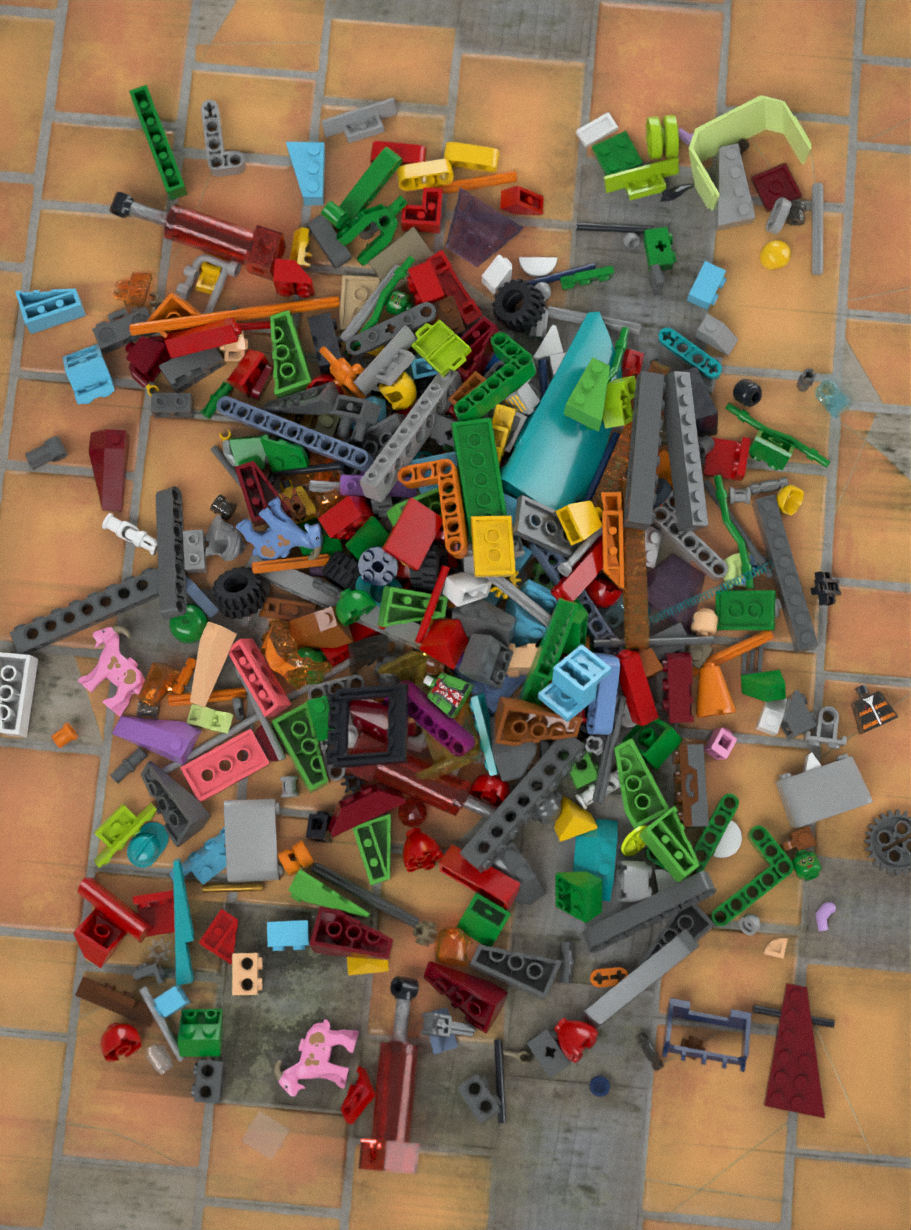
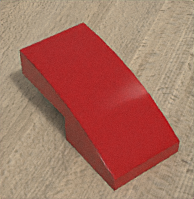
[622,349,644,379]

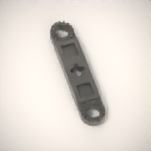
[346,302,437,357]

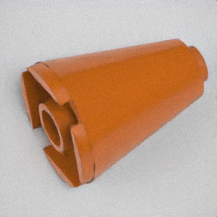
[696,663,736,718]

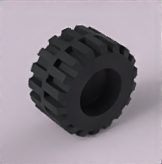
[492,279,546,333]
[409,541,448,592]
[321,551,361,591]
[212,567,267,619]

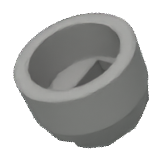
[623,232,640,250]

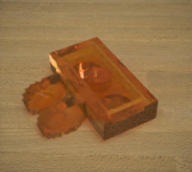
[113,273,152,307]

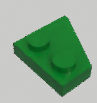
[260,435,310,472]

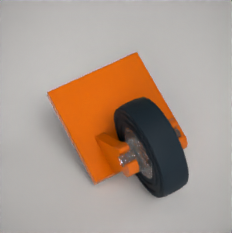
[653,449,673,509]

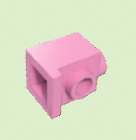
[704,728,737,760]

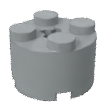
[616,861,652,902]

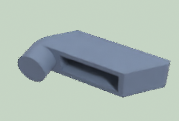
[185,575,219,618]

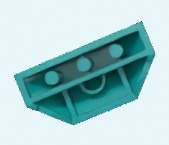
[573,819,618,902]

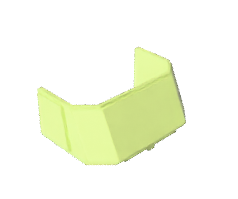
[689,95,812,211]

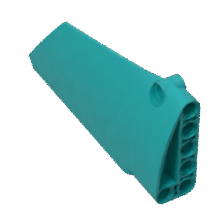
[500,312,623,533]

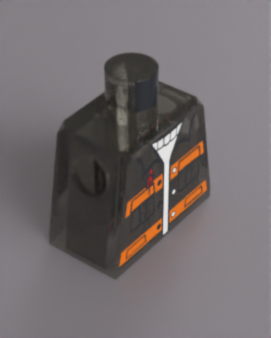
[851,684,898,735]

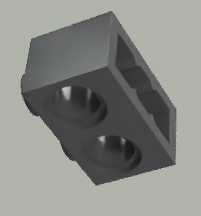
[151,393,194,418]
[191,1059,225,1104]
[457,1074,502,1125]

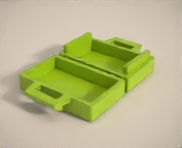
[411,320,472,377]

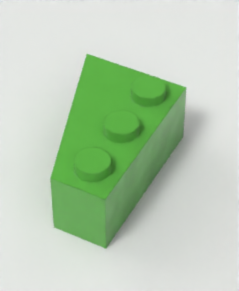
[564,357,610,432]
[639,806,699,883]
[352,814,391,886]

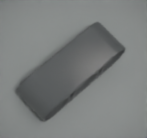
[306,215,352,269]

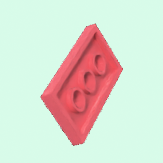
[180,729,270,803]

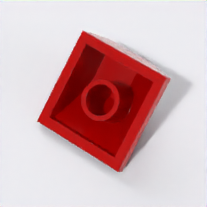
[73,908,127,968]

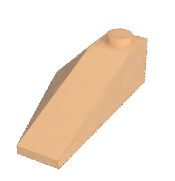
[190,622,237,707]

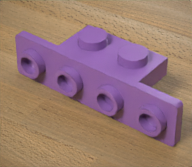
[339,471,417,497]

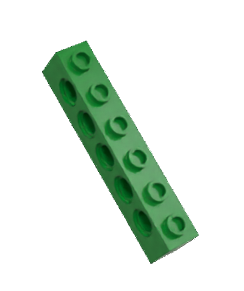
[129,84,188,201]

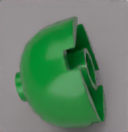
[335,588,377,626]
[169,604,209,644]

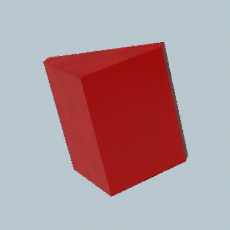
[227,349,269,398]
[419,619,469,670]

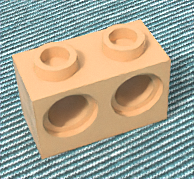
[232,953,263,995]

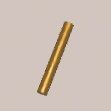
[202,883,264,893]

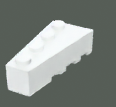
[0,652,38,738]

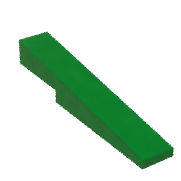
[518,598,579,705]

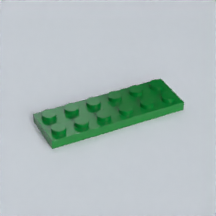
[451,418,507,543]

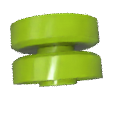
[646,115,679,159]

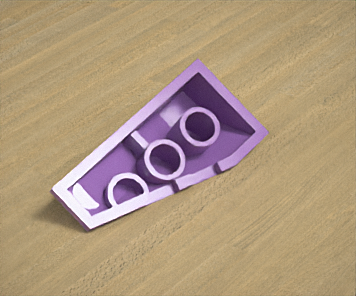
[112,716,202,765]

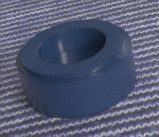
[589,1076,610,1097]

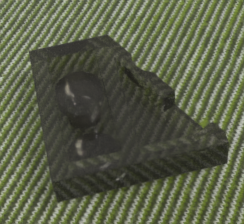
[348,634,389,675]

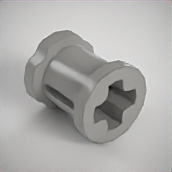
[729,487,751,504]
[280,776,299,798]

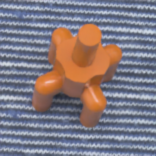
[319,346,366,399]

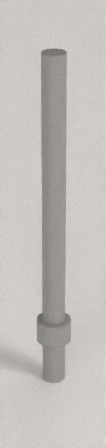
[231,659,286,761]

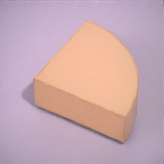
[763,938,788,959]

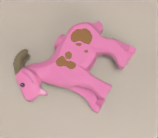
[77,626,145,717]
[274,1019,359,1097]

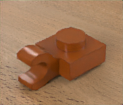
[779,826,817,852]

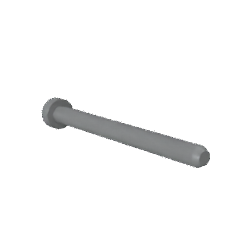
[558,522,602,576]

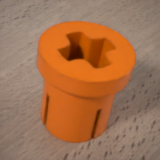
[51,722,79,748]

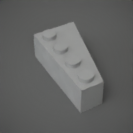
[715,143,756,231]

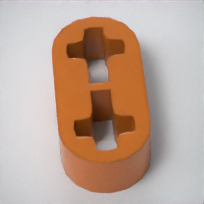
[590,967,628,988]

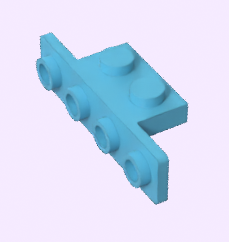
[169,827,227,885]

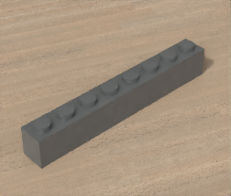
[623,371,666,530]
[662,371,709,531]
[752,494,819,654]

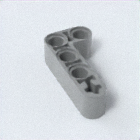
[201,100,246,177]

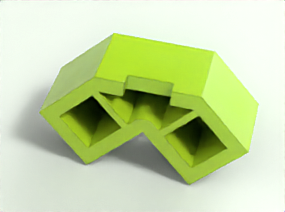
[602,376,636,428]

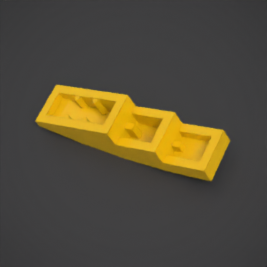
[492,404,517,466]

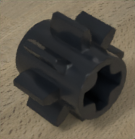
[340,770,366,794]

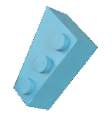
[286,142,326,206]
[15,289,86,334]

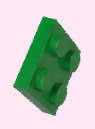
[591,131,643,176]

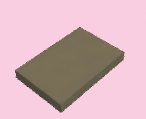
[368,227,433,292]

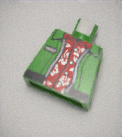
[423,673,475,718]

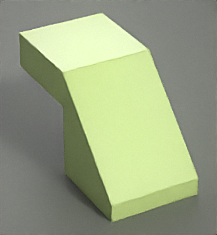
[186,704,233,734]

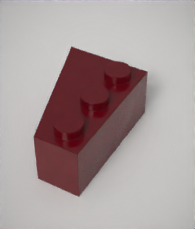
[662,652,694,723]

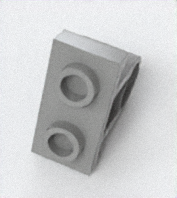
[803,706,847,749]

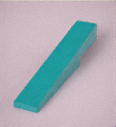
[173,858,195,986]

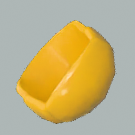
[759,240,791,270]
[776,485,804,516]

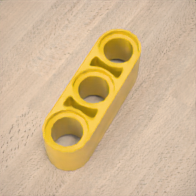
[443,142,500,173]
[397,159,454,191]

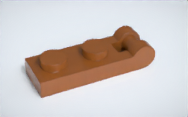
[259,597,317,621]

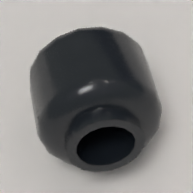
[733,379,762,407]

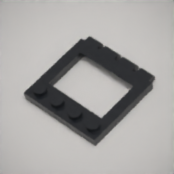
[326,683,409,768]

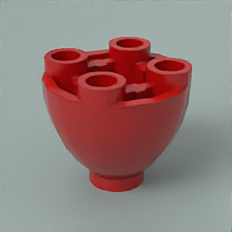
[402,828,444,873]
[554,1018,599,1064]

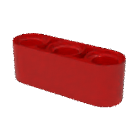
[370,141,427,168]

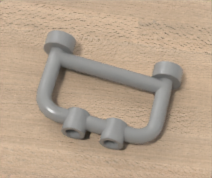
[176,254,242,314]

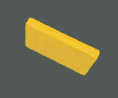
[470,516,516,577]

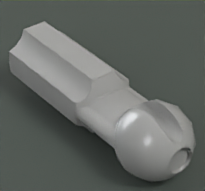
[528,282,551,341]

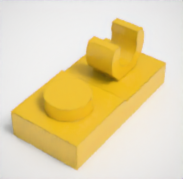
[290,227,312,268]

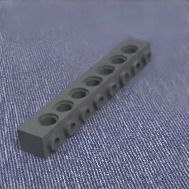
[9,568,159,655]
[459,737,586,873]

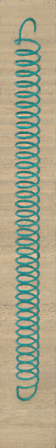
[639,562,774,628]

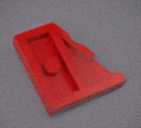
[198,908,238,965]
[341,1066,375,1125]

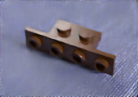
[75,976,154,1027]

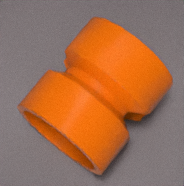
[277,840,315,877]

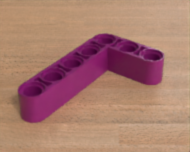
[382,680,475,757]

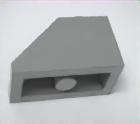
[695,314,738,356]

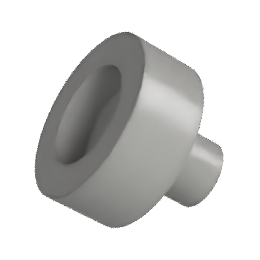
[739,914,760,935]

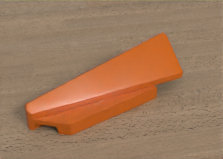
[601,492,624,589]

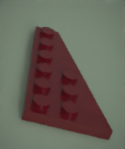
[763,983,825,1118]

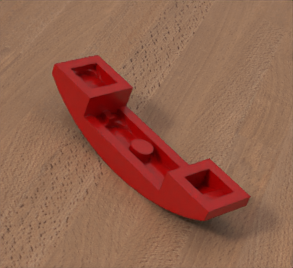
[425,250,483,326]

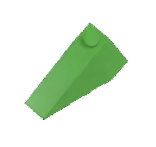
[288,869,370,917]

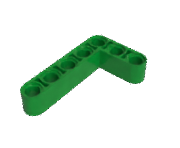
[321,147,403,231]
[454,332,536,422]
[645,793,739,881]
[709,825,794,926]

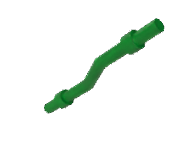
[344,255,415,357]
[586,327,629,430]
[725,402,831,468]
[714,475,755,590]

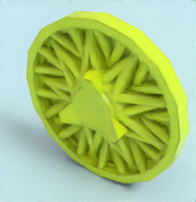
[621,825,648,857]

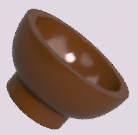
[426,655,450,675]

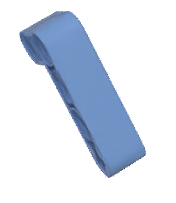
[586,653,620,735]

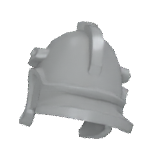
[204,515,246,561]

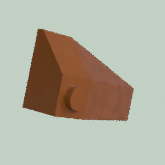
[273,605,354,648]
[494,696,582,746]

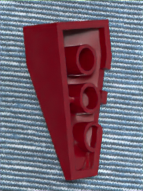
[89,429,130,512]
[309,906,394,960]
[423,961,508,1034]

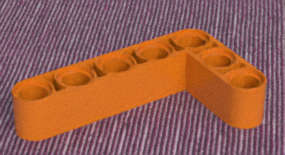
[397,459,468,559]

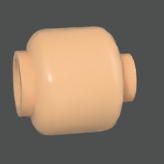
[691,608,718,637]

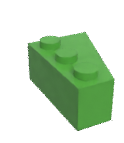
[377,585,448,627]

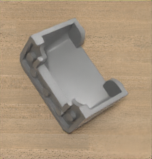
[775,753,873,827]
[224,799,283,883]

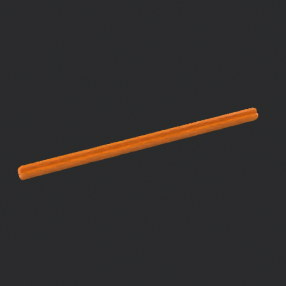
[129,296,340,336]

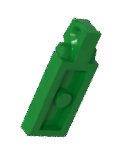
[560,266,614,290]

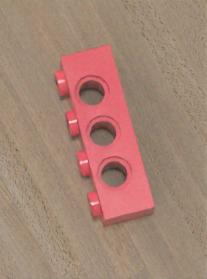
[228,638,292,717]

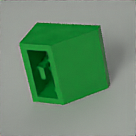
[562,598,588,654]
[555,871,602,923]
[455,893,511,947]
[177,1009,223,1057]

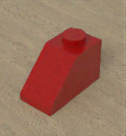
[500,185,544,215]

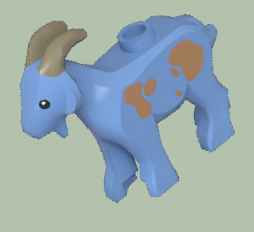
[236,497,323,560]

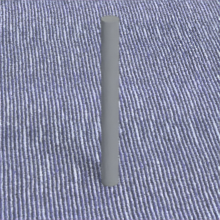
[139,986,186,1062]

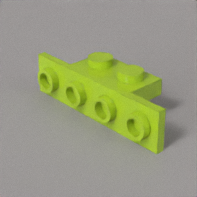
[604,157,679,201]
[94,802,157,868]

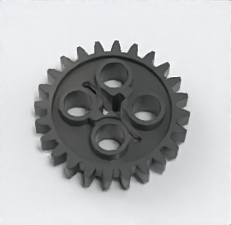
[863,809,911,876]

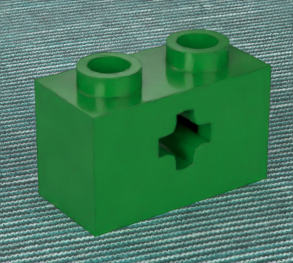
[643,227,676,273]

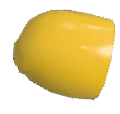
[379,371,417,410]

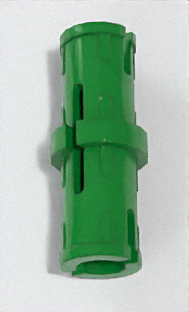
[200,381,233,419]

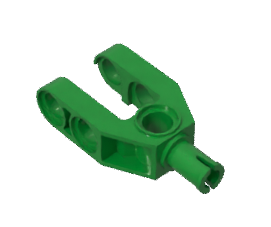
[336,195,408,266]

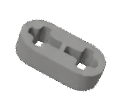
[765,197,791,235]

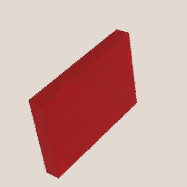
[382,497,443,571]

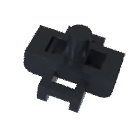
[811,571,841,606]

